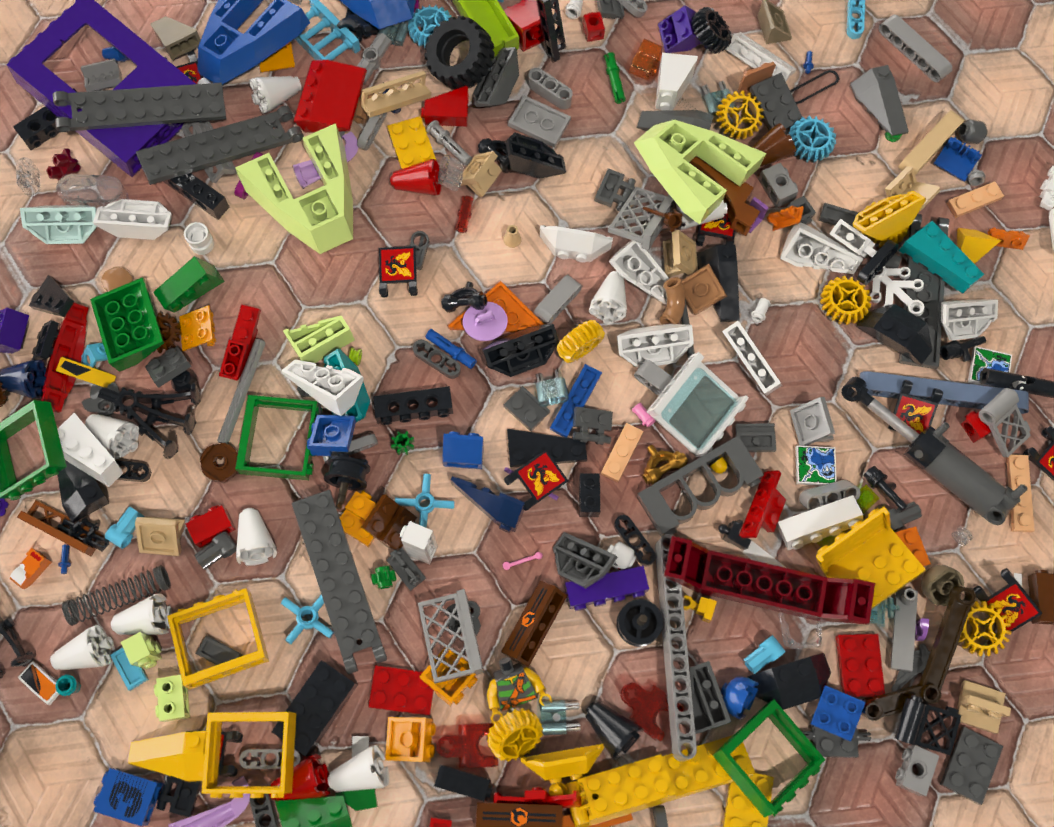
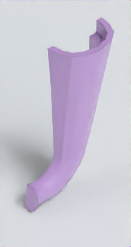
[293,132,358,189]
[168,776,250,827]

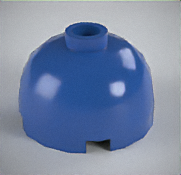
[721,677,758,720]

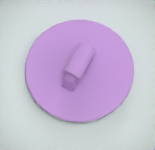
[463,302,508,341]

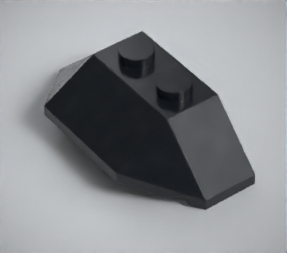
[506,132,566,179]
[856,304,932,366]
[482,323,559,377]
[747,653,831,710]

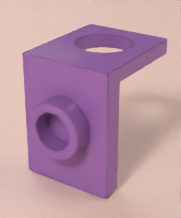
[749,197,769,233]

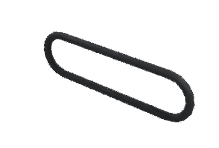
[790,70,839,104]

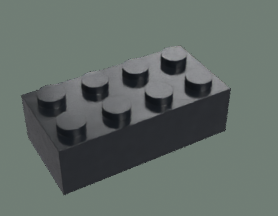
[271,660,358,756]

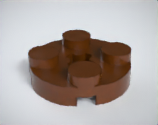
[200,443,238,483]

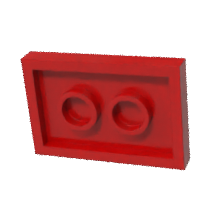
[836,634,885,697]
[368,666,434,716]

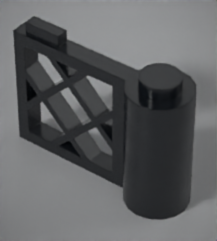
[895,695,962,755]

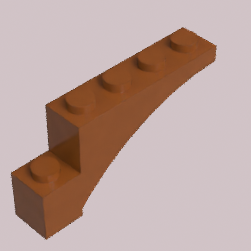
[689,156,760,236]

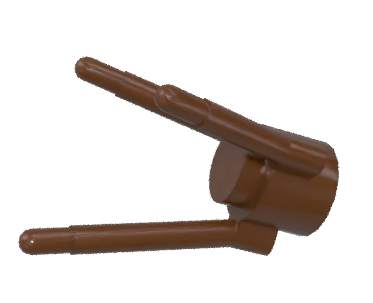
[643,206,682,234]

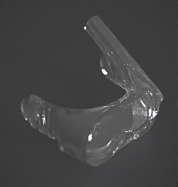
[778,613,822,649]

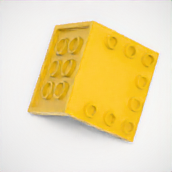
[816,507,926,610]

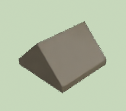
[758,0,792,44]

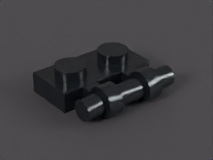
[32,320,59,361]
[156,775,202,817]

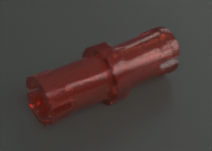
[456,196,473,233]

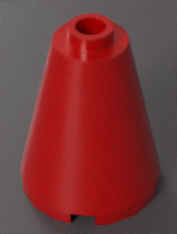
[390,159,442,196]
[269,754,331,801]

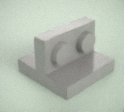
[790,397,835,446]

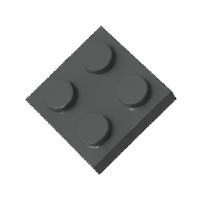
[145,346,192,388]

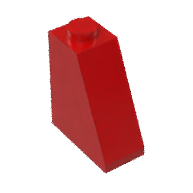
[421,86,469,127]

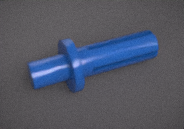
[803,51,814,74]
[58,544,71,574]

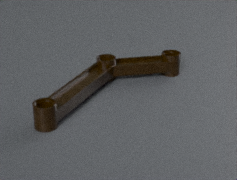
[861,586,976,721]

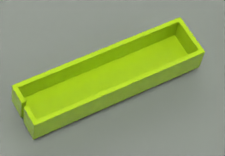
[452,0,519,59]

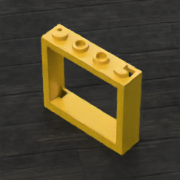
[167,588,269,690]
[202,712,296,798]

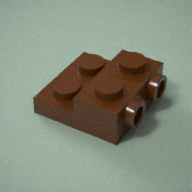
[361,494,417,550]

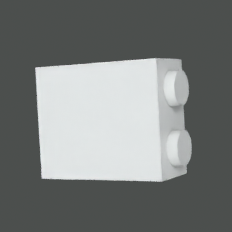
[655,53,698,111]

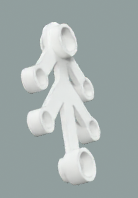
[870,266,924,316]

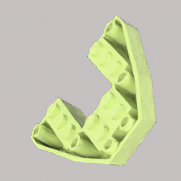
[634,120,766,224]
[235,123,353,254]

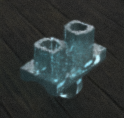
[870,597,900,627]

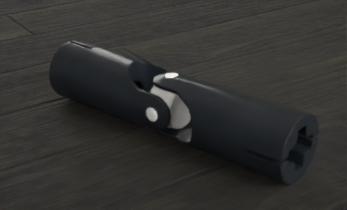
[980,368,1054,398]

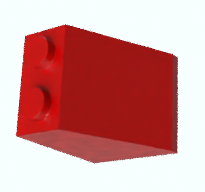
[504,0,544,52]

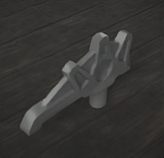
[891,644,930,692]

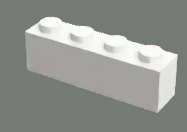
[722,321,782,396]
[778,495,863,550]
[400,521,438,565]

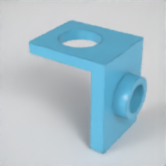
[81,343,108,368]

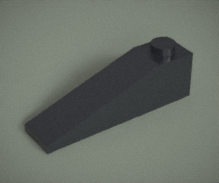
[697,244,740,322]

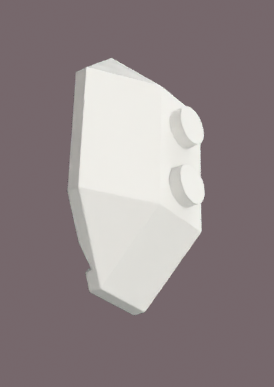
[93,199,172,240]
[540,225,613,262]
[941,299,998,341]
[617,324,694,368]

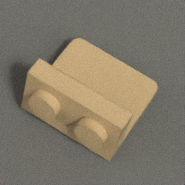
[885,166,940,212]

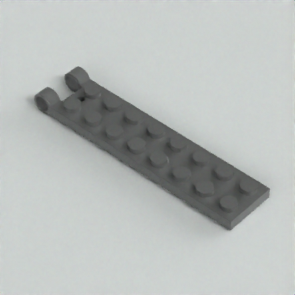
[52,83,226,132]
[136,106,304,185]
[899,214,949,369]
[291,490,387,675]

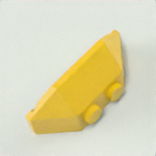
[853,191,926,241]
[520,744,604,784]

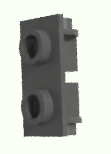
[386,548,426,591]

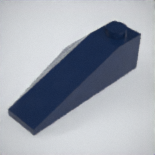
[451,476,525,533]

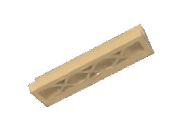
[361,71,431,118]

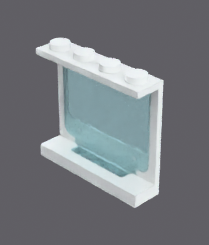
[647,352,749,457]

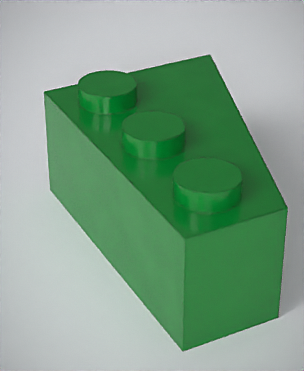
[153,256,225,313]
[275,796,352,827]

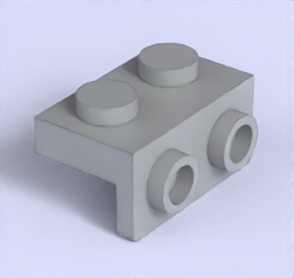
[81,59,122,92]

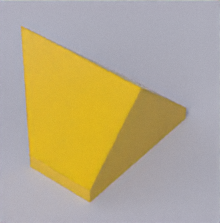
[957,228,1002,264]

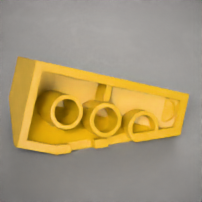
[128,731,206,782]

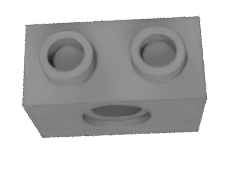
[758,162,799,208]
[895,745,939,796]

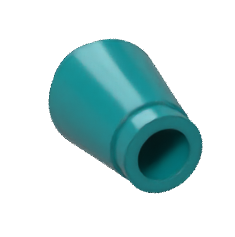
[55,675,81,696]

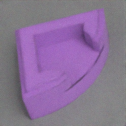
[915,618,929,641]

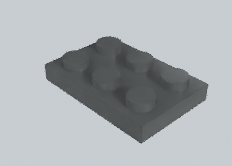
[749,73,802,130]
[940,727,1004,805]

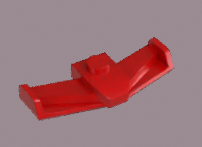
[494,787,582,808]

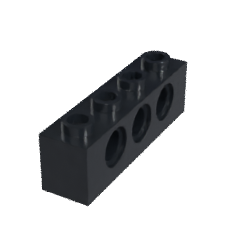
[12,88,77,150]
[163,173,230,220]
[373,386,453,425]

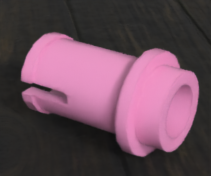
[632,403,656,427]

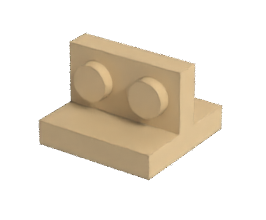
[456,151,502,197]
[663,230,698,277]
[135,517,186,556]
[957,680,1011,734]

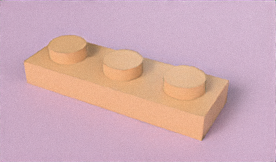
[946,182,1004,218]
[601,423,643,483]

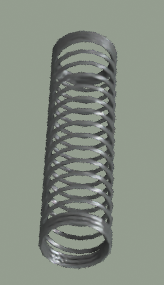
[62,565,171,626]

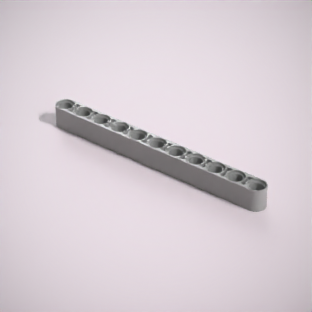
[655,534,697,762]

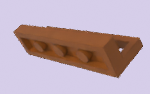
[17,500,104,557]

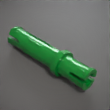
[604,52,626,104]

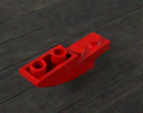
[219,304,261,381]

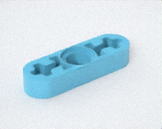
[847,0,865,39]

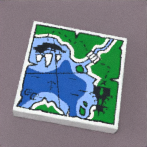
[968,346,1012,387]
[795,445,836,486]

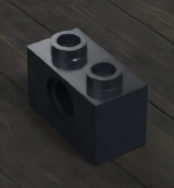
[579,473,600,517]

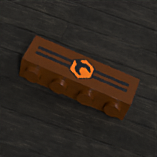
[501,581,568,668]
[476,802,563,827]

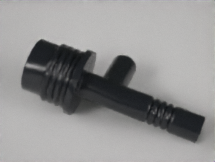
[940,336,986,362]
[863,466,908,511]

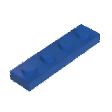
[550,364,602,438]

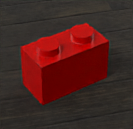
[185,505,236,548]

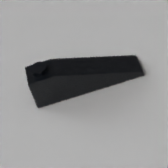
[57,460,109,523]

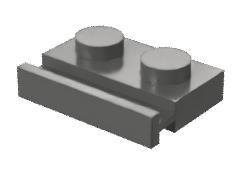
[597,0,625,20]
[504,386,550,432]
[735,423,776,452]

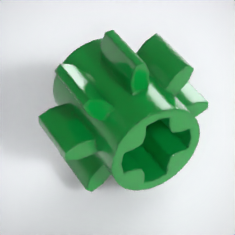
[391,431,415,455]
[371,566,397,589]

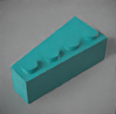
[898,221,984,294]

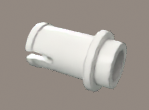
[751,298,771,323]

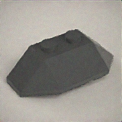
[472,47,519,107]
[553,532,618,589]

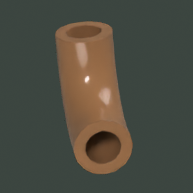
[660,277,685,325]

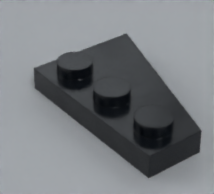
[28,275,74,317]

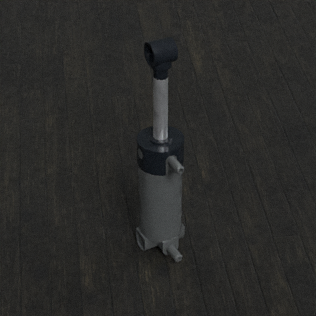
[841,377,1027,525]

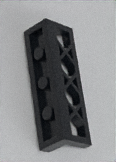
[536,0,566,62]

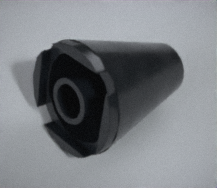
[586,702,643,761]

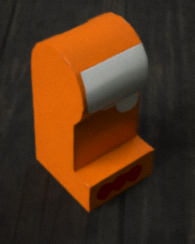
[10,548,52,589]

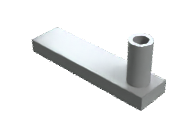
[890,588,918,672]

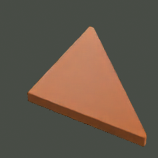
[448,281,545,332]

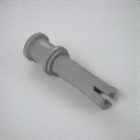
[426,120,472,166]

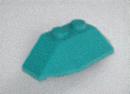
[324,349,371,423]

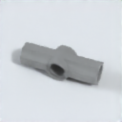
[357,33,392,84]

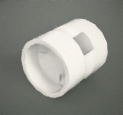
[184,222,214,255]

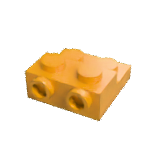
[340,491,376,547]
[419,647,478,707]
[385,717,436,762]

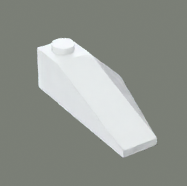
[780,222,864,274]
[609,240,669,305]
[282,360,364,416]

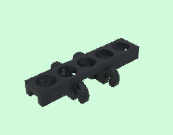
[58,517,109,551]

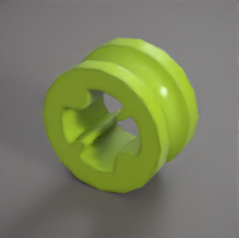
[349,348,362,366]

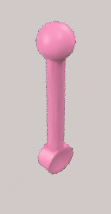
[503,552,543,570]

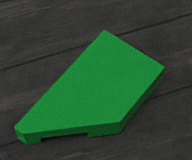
[335,789,378,811]

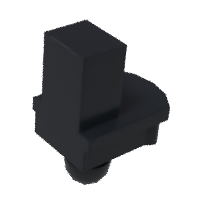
[718,519,751,550]

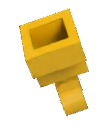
[683,595,717,623]

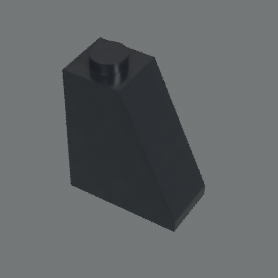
[434,765,493,801]

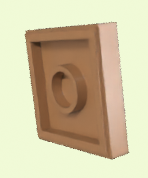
[682,264,727,315]

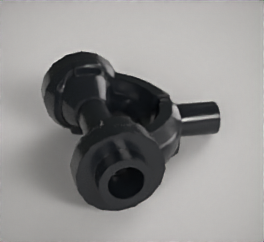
[478,138,513,173]
[441,282,487,313]

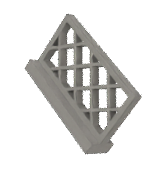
[608,187,676,251]
[418,589,484,684]

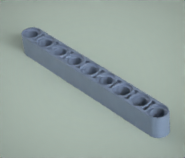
[860,371,1029,414]

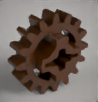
[153,312,182,354]

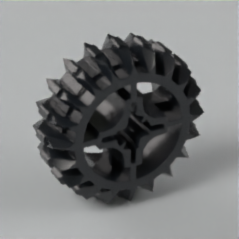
[691,7,732,54]

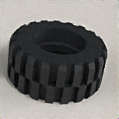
[424,16,495,89]

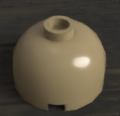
[921,565,964,606]

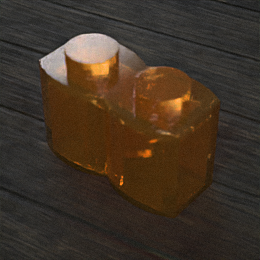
[629,39,663,80]

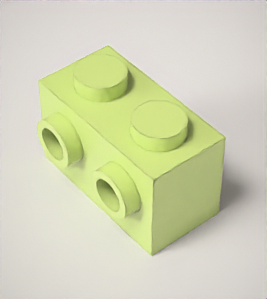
[121,632,162,669]
[154,675,190,722]

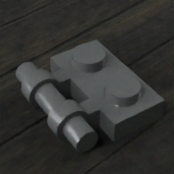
[595,168,636,211]
[573,407,613,445]

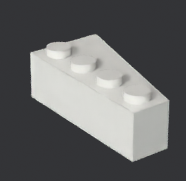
[57,413,123,487]

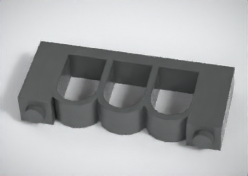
[637,436,764,537]

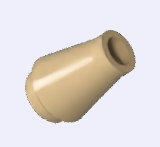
[503,225,522,248]

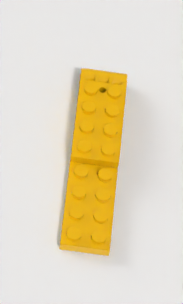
[565,735,755,827]

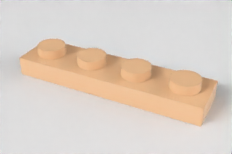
[1006,454,1035,532]

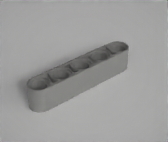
[879,14,953,82]

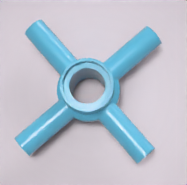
[395,474,455,528]
[281,594,334,645]

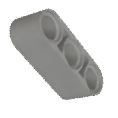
[528,68,572,110]
[534,274,582,324]
[634,359,673,396]
[799,480,860,511]

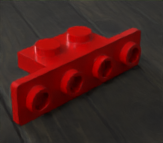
[739,470,786,538]

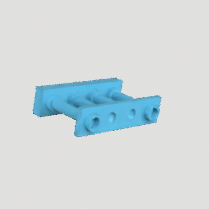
[295,0,361,61]

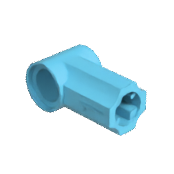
[105,507,145,549]
[743,635,786,674]

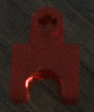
[620,683,684,742]
[436,723,499,768]

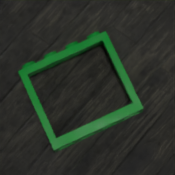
[235,395,322,481]
[0,400,67,501]
[713,700,825,818]

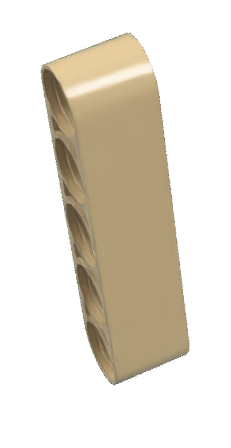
[898,110,965,175]

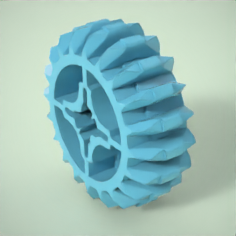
[408,4,452,48]
[788,115,836,163]

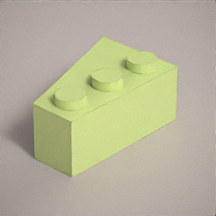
[283,316,355,363]

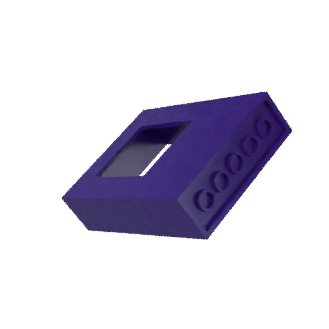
[7,0,196,177]

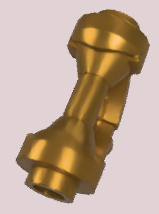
[642,445,688,485]

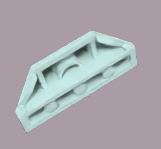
[20,205,97,244]

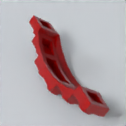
[41,303,89,413]

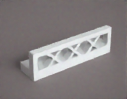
[725,32,797,81]

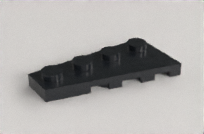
[507,429,587,468]

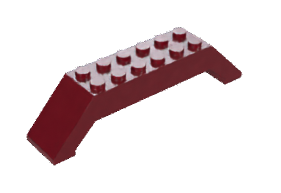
[664,536,875,624]

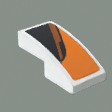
[18,661,59,705]

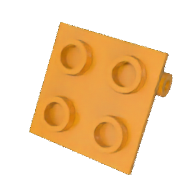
[259,41,295,73]
[179,305,216,351]

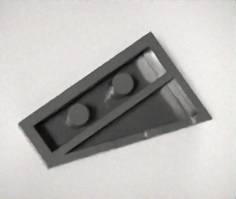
[689,661,731,734]

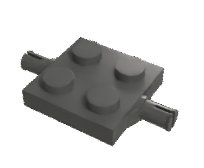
[802,713,871,758]

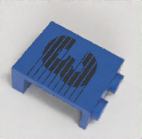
[93,768,163,827]

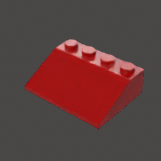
[294,60,367,133]

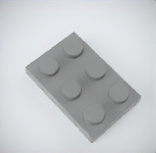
[508,95,571,148]

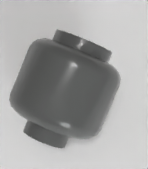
[959,119,987,144]

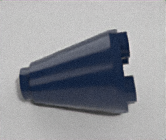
[0,360,46,398]

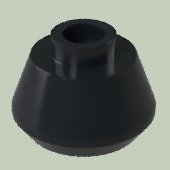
[171,369,197,393]

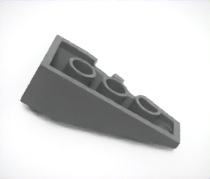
[850,65,909,136]
[637,110,714,131]

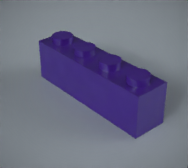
[564,566,649,611]

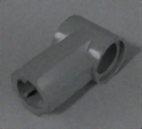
[888,502,922,531]
[194,531,237,570]

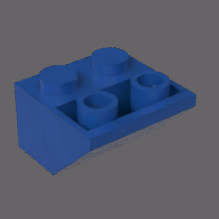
[443,432,484,469]

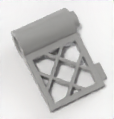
[978,388,1031,458]

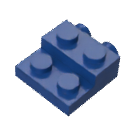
[307,415,356,456]

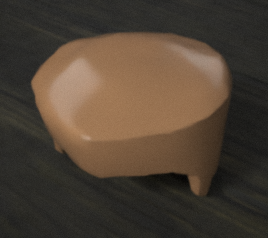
[101,267,133,292]

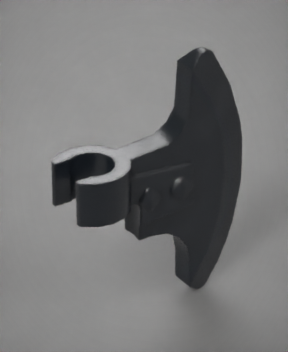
[337,14,372,37]

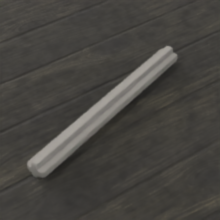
[217,339,265,444]

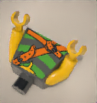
[487,657,552,724]

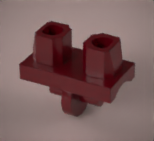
[46,148,81,184]

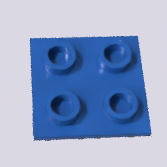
[933,137,982,182]
[811,685,865,742]

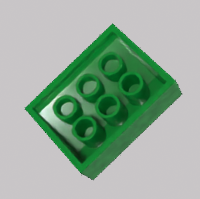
[90,277,164,372]

